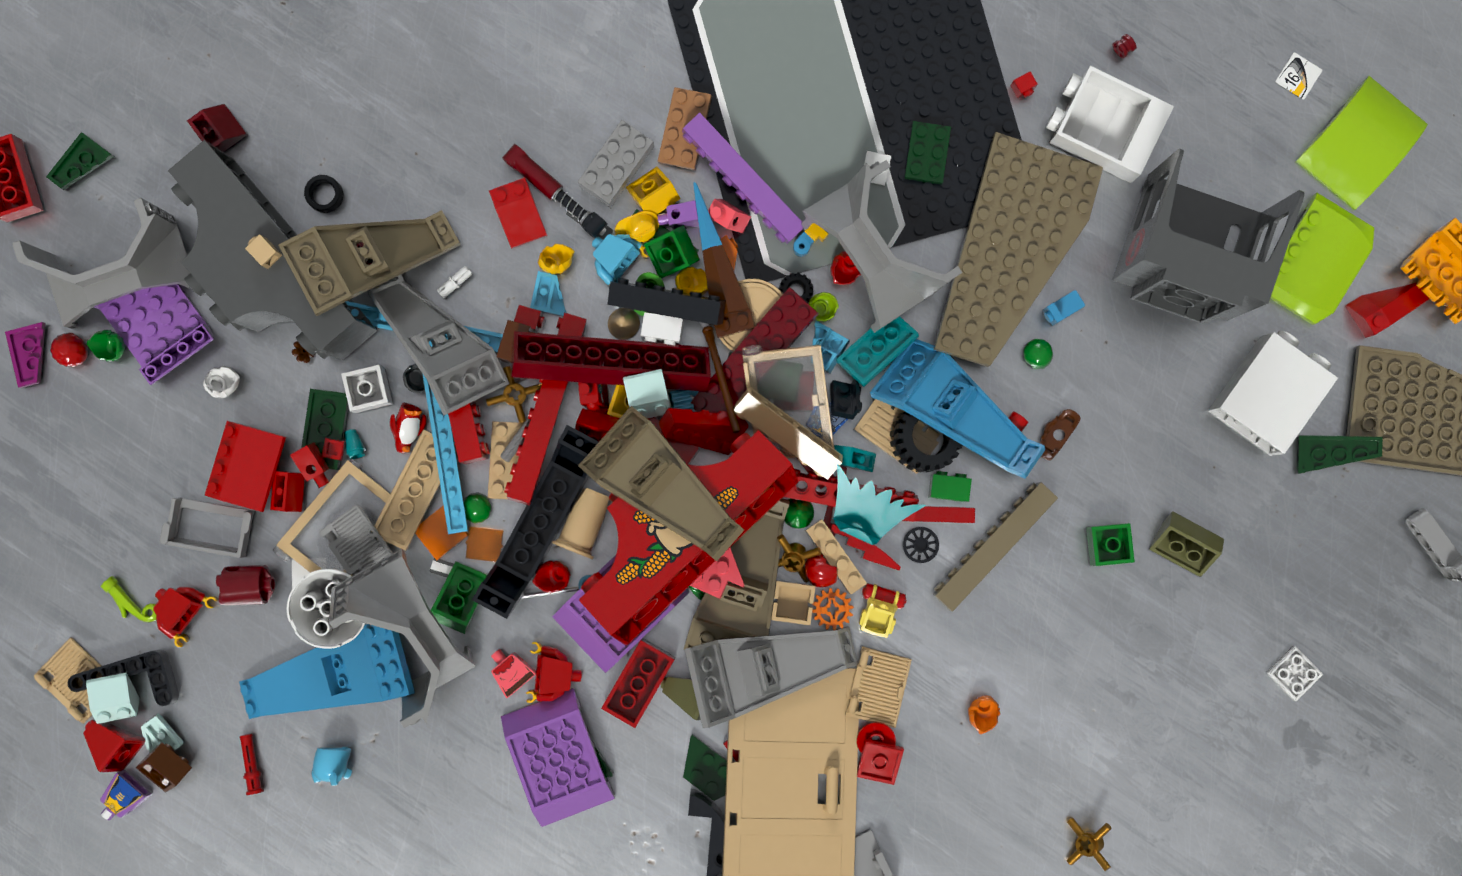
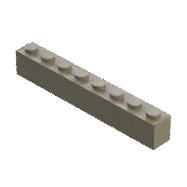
[933,482,1058,612]

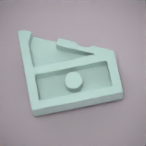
[141,713,184,753]

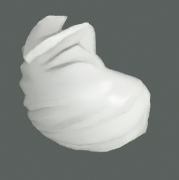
[203,365,240,398]

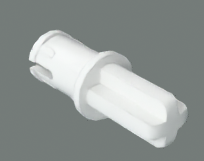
[437,266,472,299]

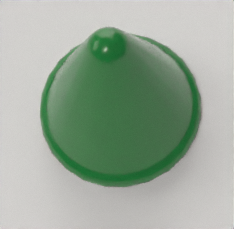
[784,498,814,529]

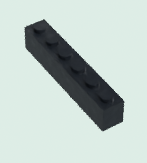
[607,278,726,325]

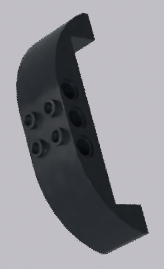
[688,789,725,876]

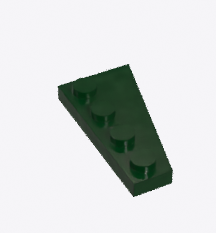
[1298,435,1383,474]

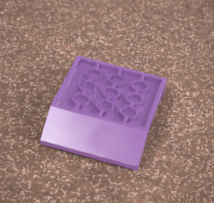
[94,284,214,385]
[552,555,689,673]
[501,688,615,827]

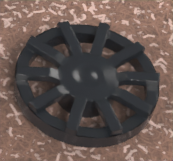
[903,527,939,563]

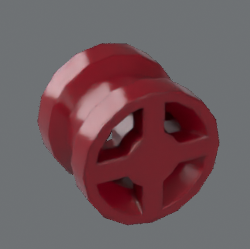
[1112,34,1137,59]

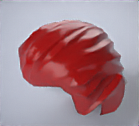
[830,251,861,285]
[532,560,571,594]

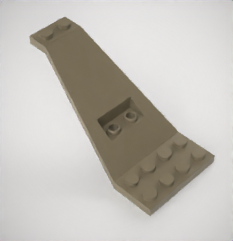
[278,210,461,316]
[578,406,744,561]
[683,498,790,650]

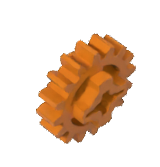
[812,588,854,630]

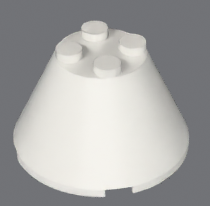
[287,569,366,649]

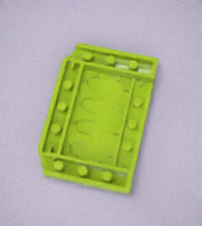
[1270,193,1374,325]

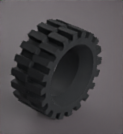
[890,408,963,472]

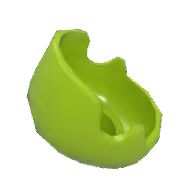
[809,292,839,322]

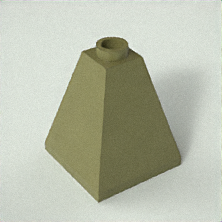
[661,677,701,720]

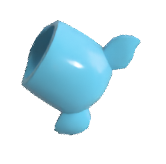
[311,747,352,786]

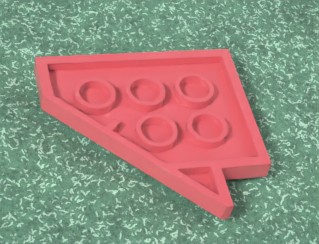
[690,547,745,599]

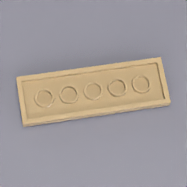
[371,429,457,551]

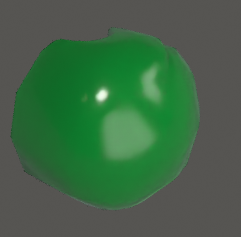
[1023,339,1053,369]
[463,492,491,523]

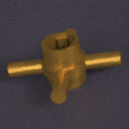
[486,366,542,424]
[777,534,821,583]
[1067,818,1112,871]

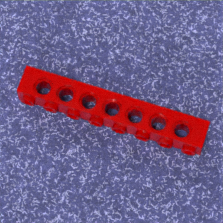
[784,469,919,522]

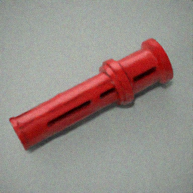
[239,734,264,795]

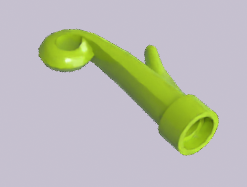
[100,576,156,623]

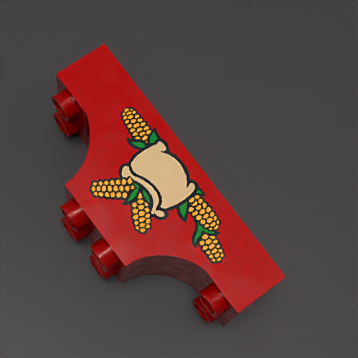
[579,430,799,646]

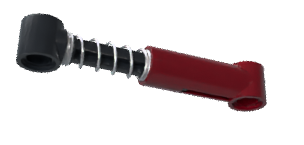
[502,143,607,238]

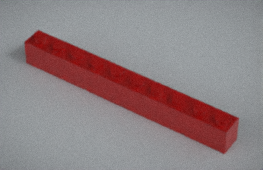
[504,312,587,506]

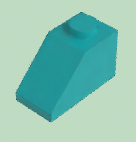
[834,445,876,472]

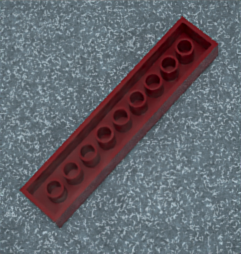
[511,331,711,392]

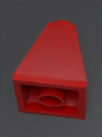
[83,720,146,772]

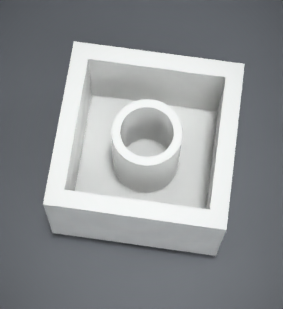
[641,312,684,346]
[341,365,393,413]

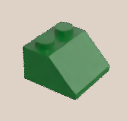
[643,225,700,278]

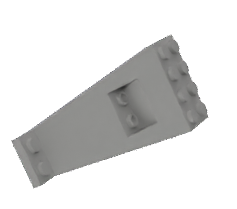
[685,627,858,728]

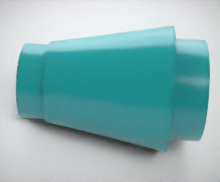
[345,429,366,459]

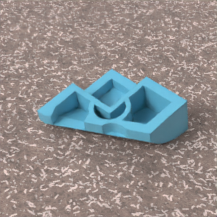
[811,321,850,374]

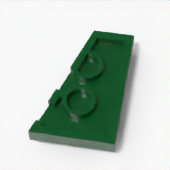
[46,132,114,190]

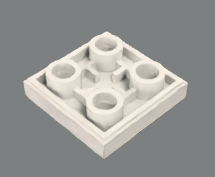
[1266,646,1323,701]

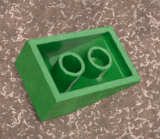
[431,561,487,634]

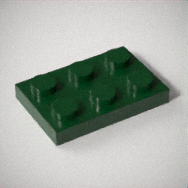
[904,121,951,184]

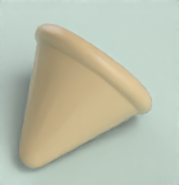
[608,308,640,340]

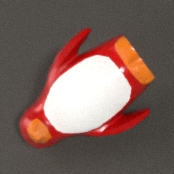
[389,402,426,453]

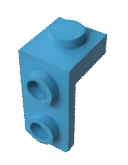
[1043,290,1085,326]

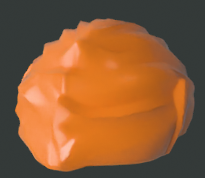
[968,695,1001,734]

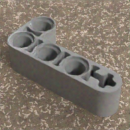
[1405,508,1462,582]

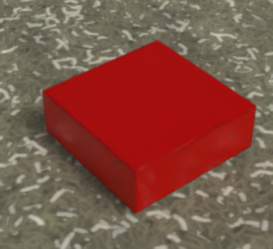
[322,438,346,461]

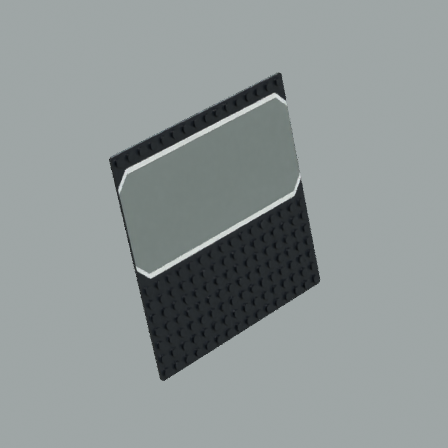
[668,0,1022,282]

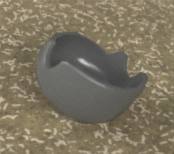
[403,364,425,393]

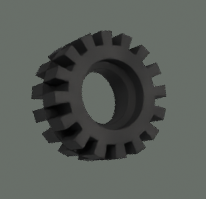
[779,272,814,303]

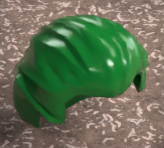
[87,330,126,362]

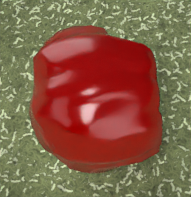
[50,332,88,367]
[805,554,837,587]

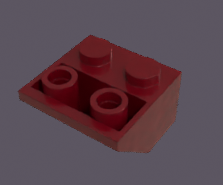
[187,104,248,152]

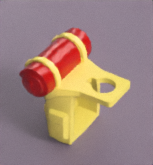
[859,583,907,638]

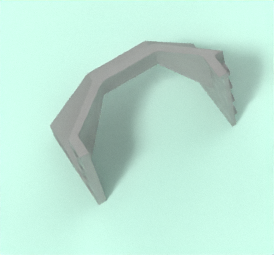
[801,160,962,333]
[12,198,190,329]
[329,549,476,728]

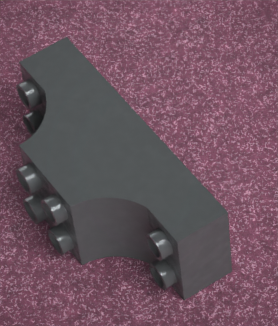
[168,140,378,360]

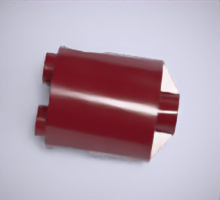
[216,565,275,606]

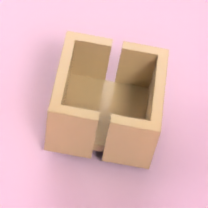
[771,580,816,625]

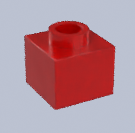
[1010,71,1038,99]

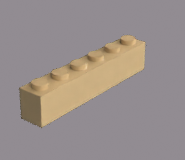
[734,387,843,480]

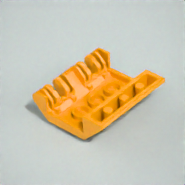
[1400,217,1462,324]

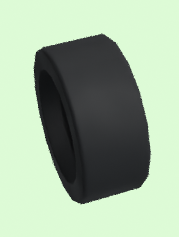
[304,175,344,213]

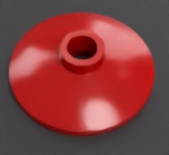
[857,722,896,753]

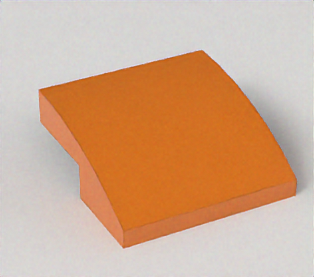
[415,505,469,561]

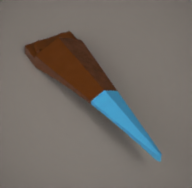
[693,182,755,338]

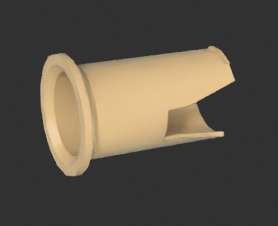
[552,488,609,560]

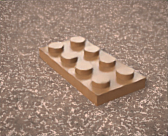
[657,87,712,170]

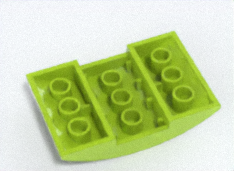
[1296,76,1428,210]

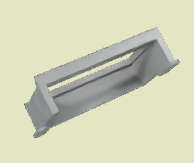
[160,498,255,558]

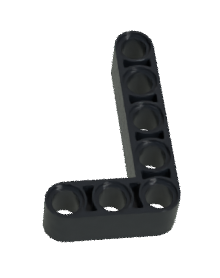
[67,649,179,706]

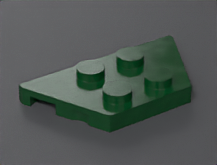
[683,734,727,801]

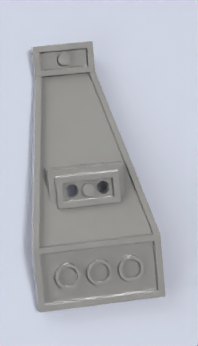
[367,275,509,415]

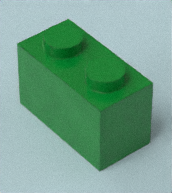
[928,471,972,502]

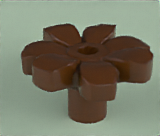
[292,341,315,363]

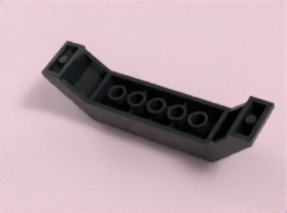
[472,425,599,619]

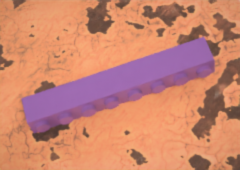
[682,113,804,244]

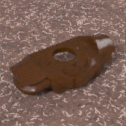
[1040,409,1081,461]

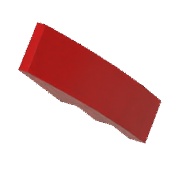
[830,524,901,571]

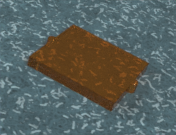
[465,527,503,562]

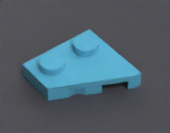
[530,271,566,317]

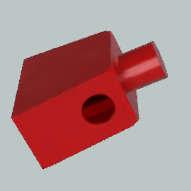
[290,442,329,488]

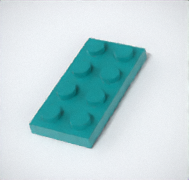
[836,316,919,387]

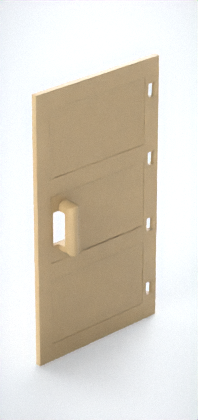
[722,668,859,876]

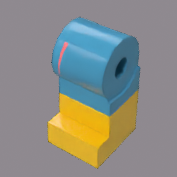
[793,223,828,257]

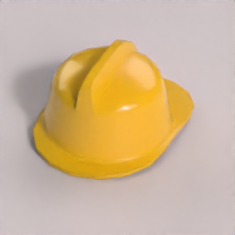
[614,211,659,242]

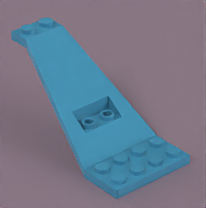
[870,339,1045,479]
[239,624,415,719]

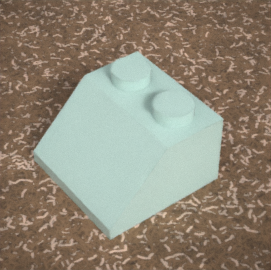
[623,369,670,419]
[86,672,140,724]

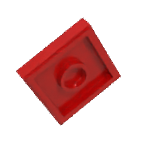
[857,739,904,785]

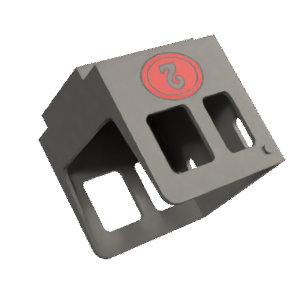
[1112,148,1304,324]

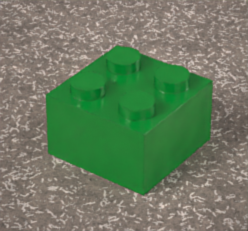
[1086,523,1135,566]

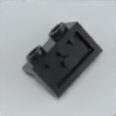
[830,379,862,420]

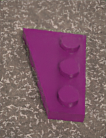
[5,322,46,388]

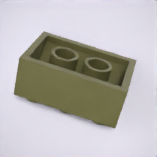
[1149,511,1224,577]

